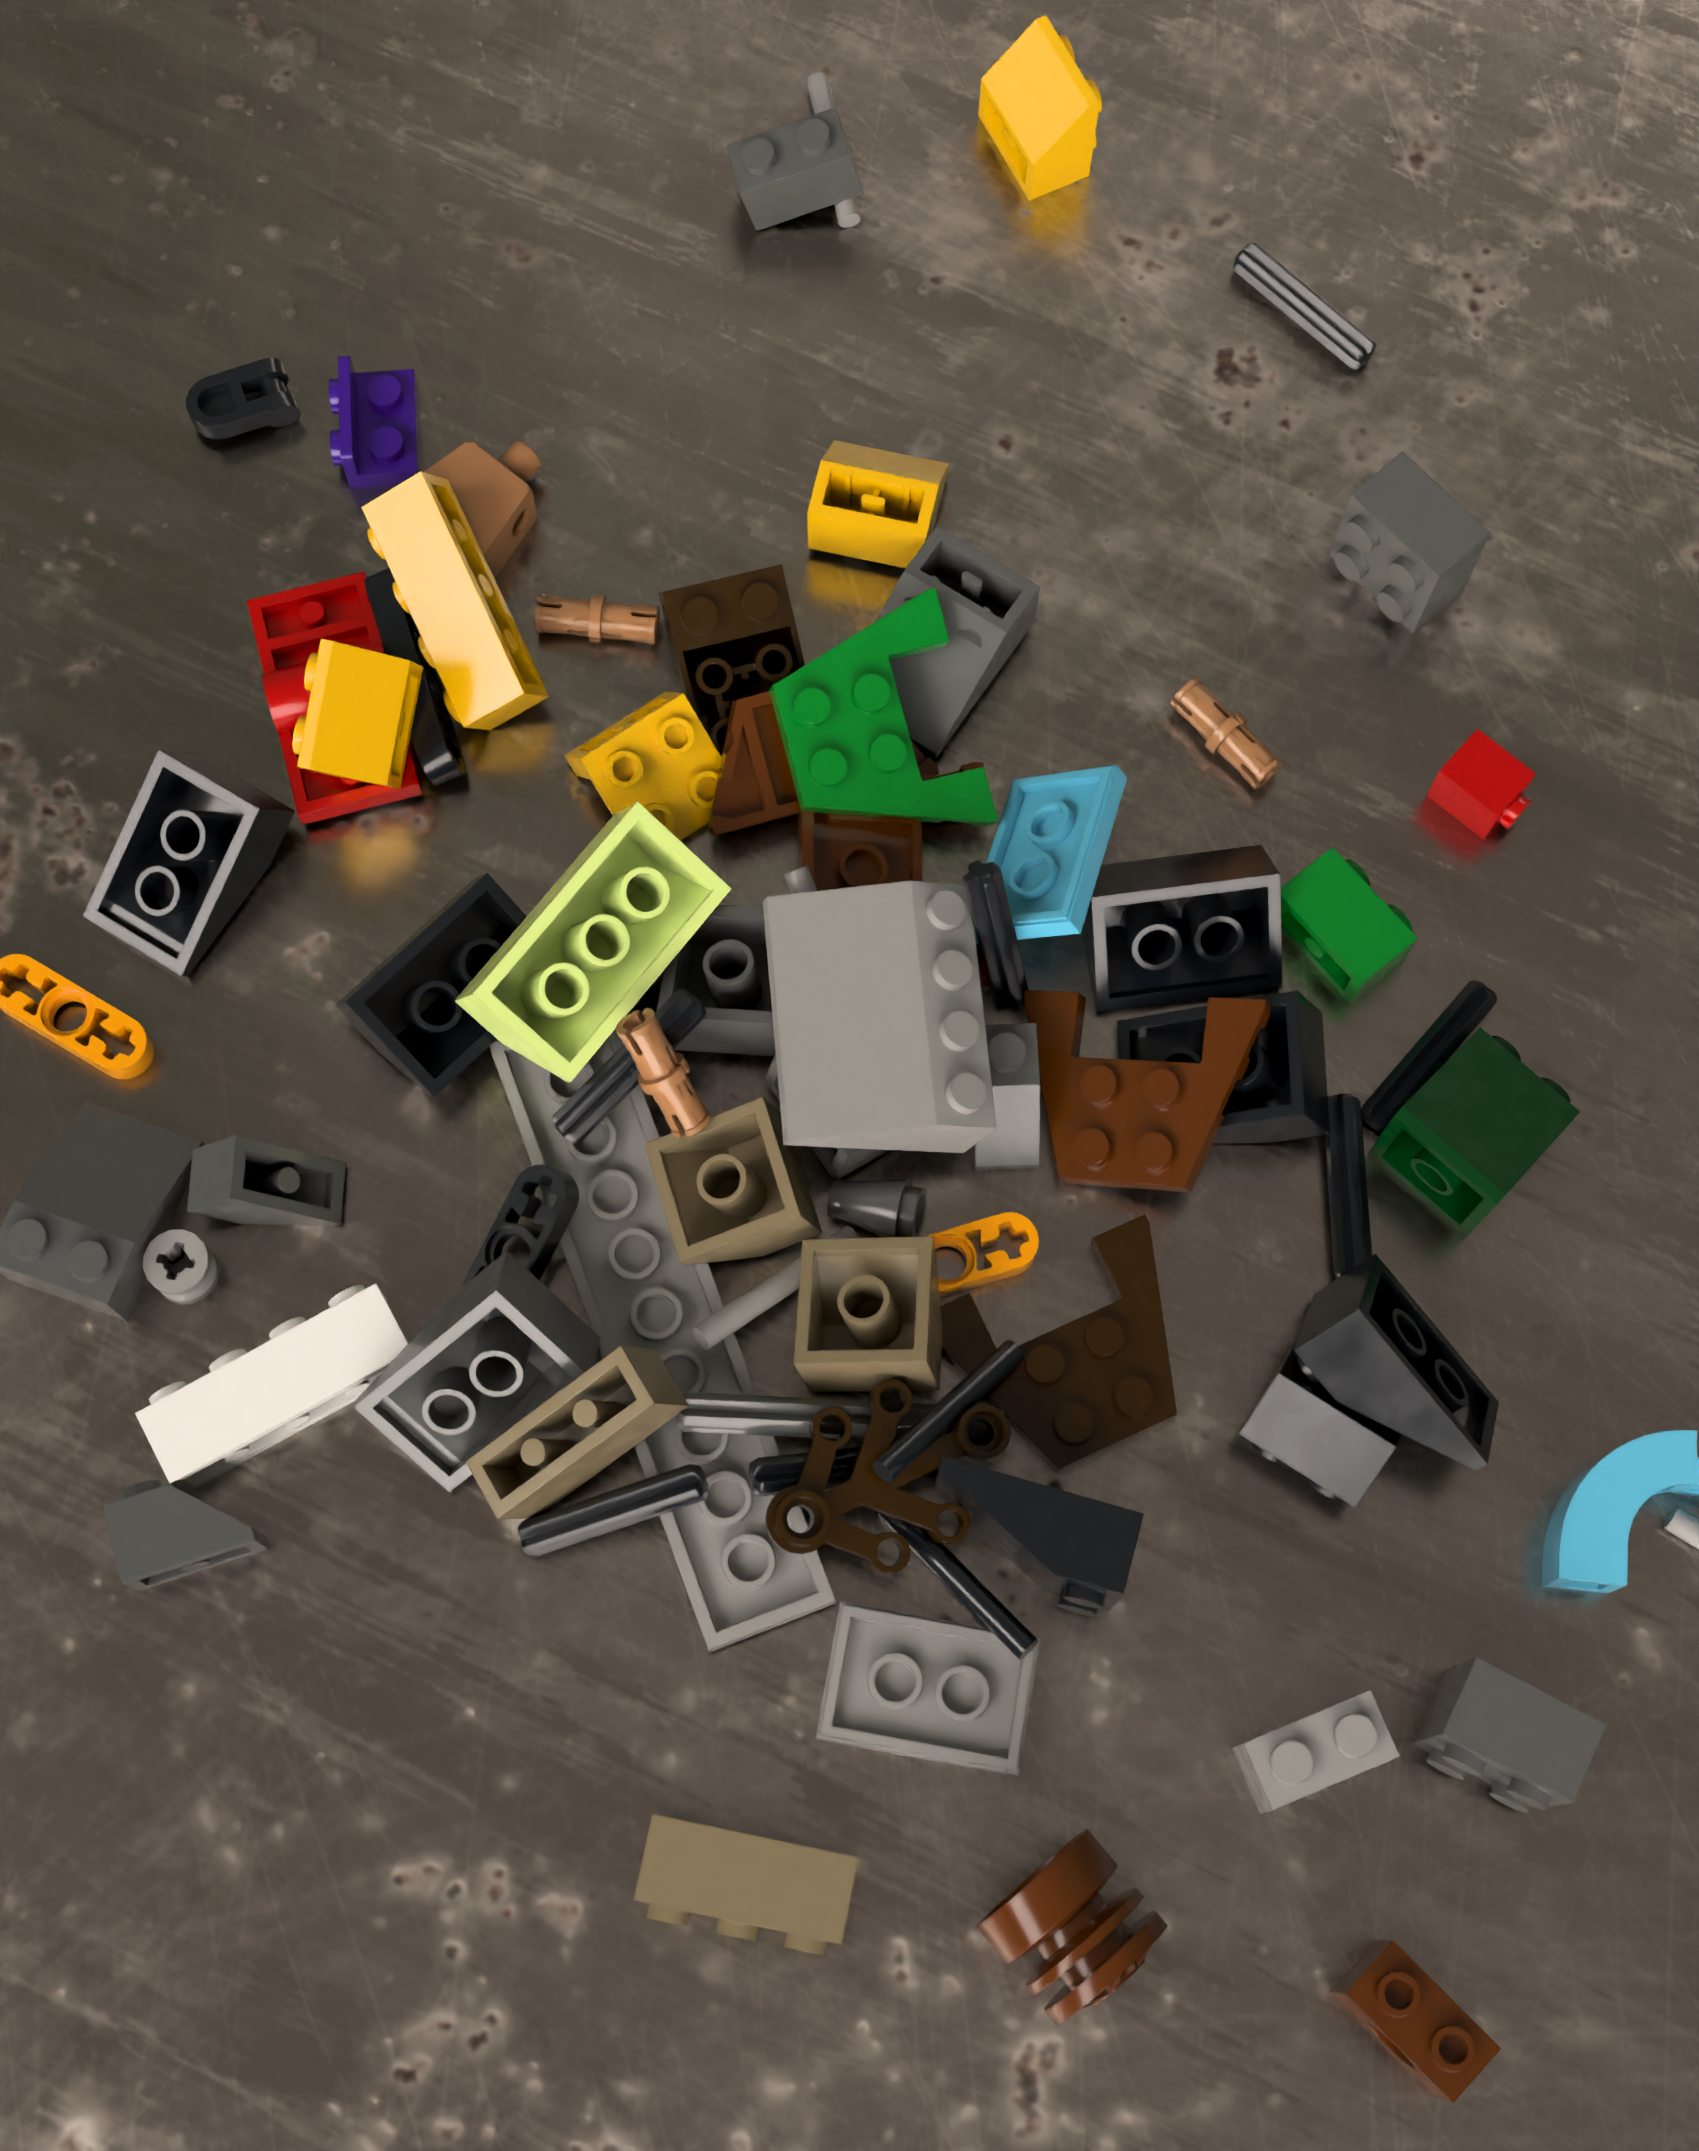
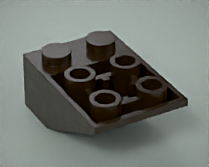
[658,564,805,757]

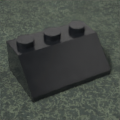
[1082,845,1282,1012]
[336,873,527,1098]

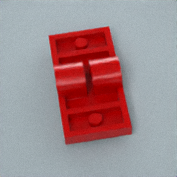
[246,571,423,825]

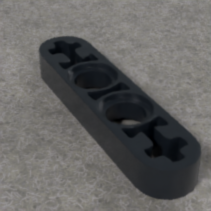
[364,568,466,786]

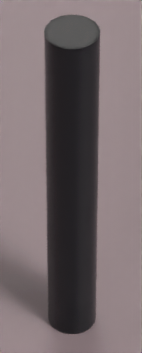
[872,1340,1024,1483]
[878,1512,1039,1660]

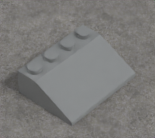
[763,881,997,1153]

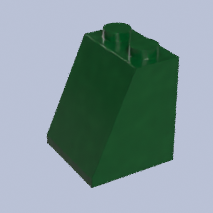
[1369,1027,1580,1237]

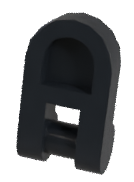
[186,358,301,439]

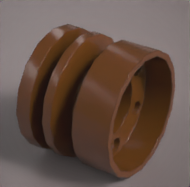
[977,1828,1168,2025]

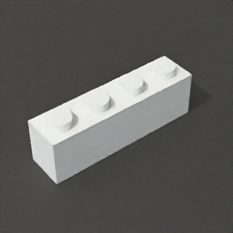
[135,1283,410,1493]

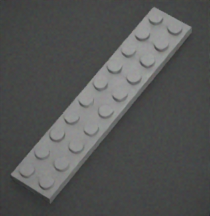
[489,1030,836,1653]

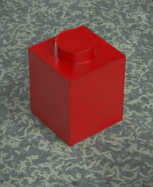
[1426,728,1536,841]

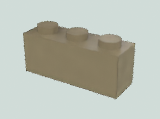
[466,1346,689,1519]
[634,1814,859,1956]

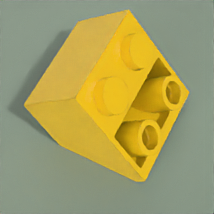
[978,15,1102,201]
[807,440,949,568]
[292,639,423,789]

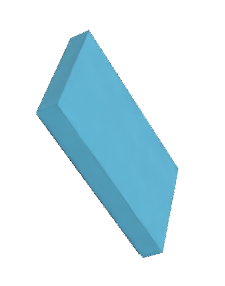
[973,765,1127,944]

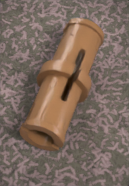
[535,594,660,644]
[1170,677,1284,790]
[615,1008,711,1138]

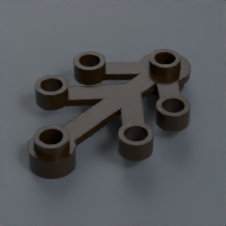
[765,1379,1011,1574]

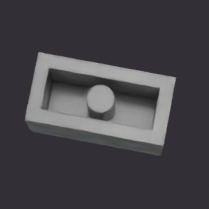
[1232,1690,1400,1814]

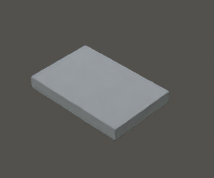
[816,1601,1040,1776]

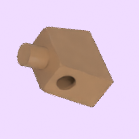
[424,441,541,579]

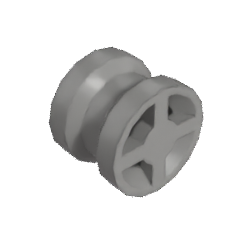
[143,1229,220,1304]

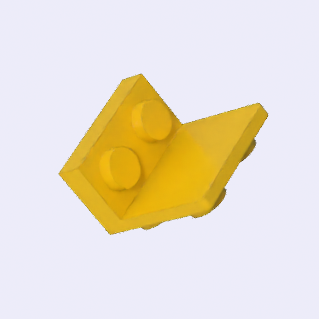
[564,691,722,841]

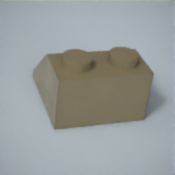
[644,1097,823,1266]
[794,1236,942,1392]

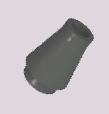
[827,1179,927,1238]

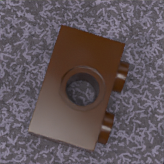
[1330,1940,1501,2103]

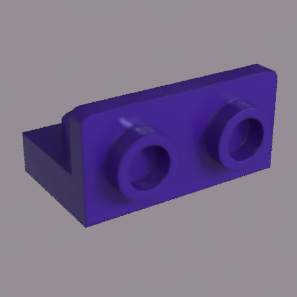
[328,355,421,489]

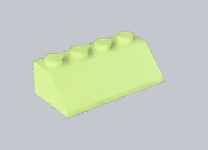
[455,801,731,1082]

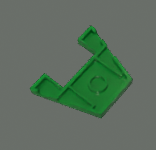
[769,588,998,827]

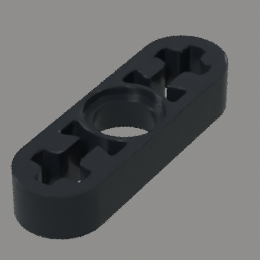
[460,1165,579,1289]

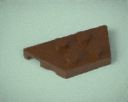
[708,691,939,836]

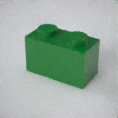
[1281,847,1418,1004]

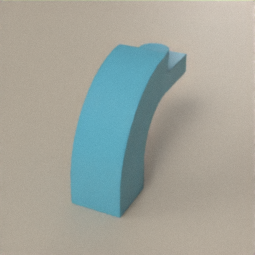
[1542,1430,1699,1593]

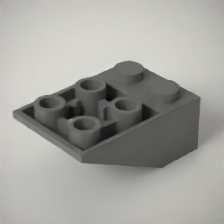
[876,526,1040,757]

